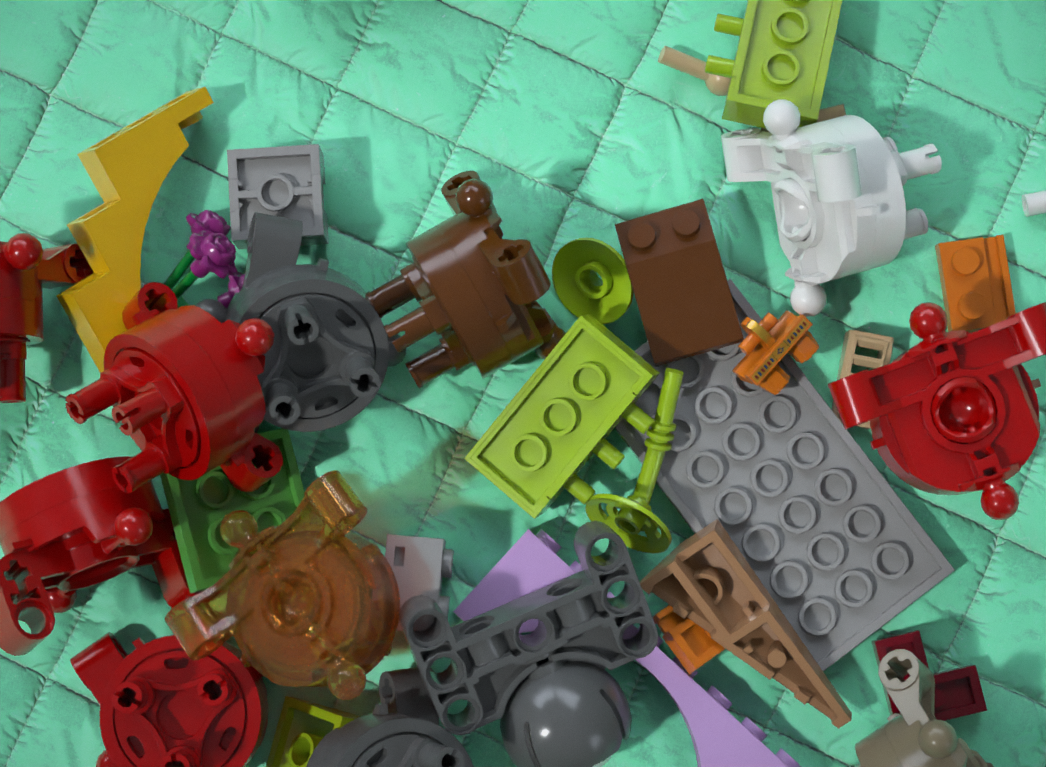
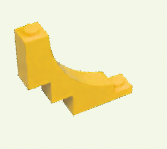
[56,87,214,373]

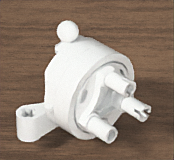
[721,99,942,317]

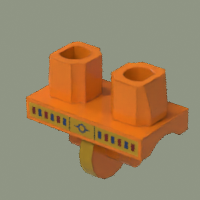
[732,310,819,395]

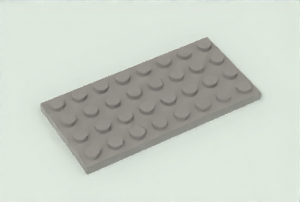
[615,279,955,671]

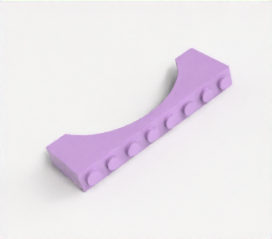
[453,529,801,767]

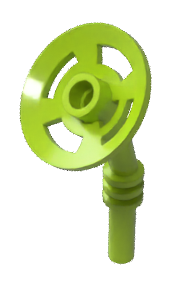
[585,368,684,553]

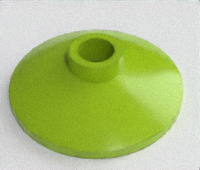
[552,237,634,324]

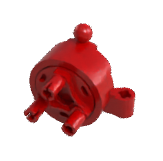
[0,233,94,403]
[65,282,283,493]
[828,302,1046,520]
[70,632,286,767]

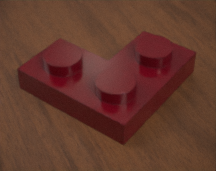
[872,630,987,721]

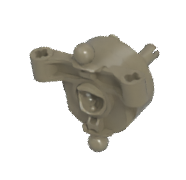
[854,649,994,767]

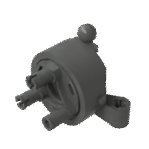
[195,212,406,433]
[306,667,474,767]

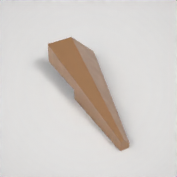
[640,519,852,729]

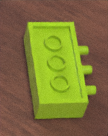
[705,0,842,129]
[464,314,660,519]

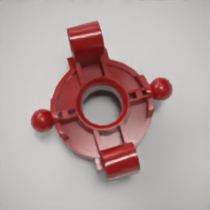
[0,456,220,656]

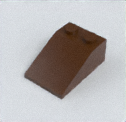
[615,199,744,367]

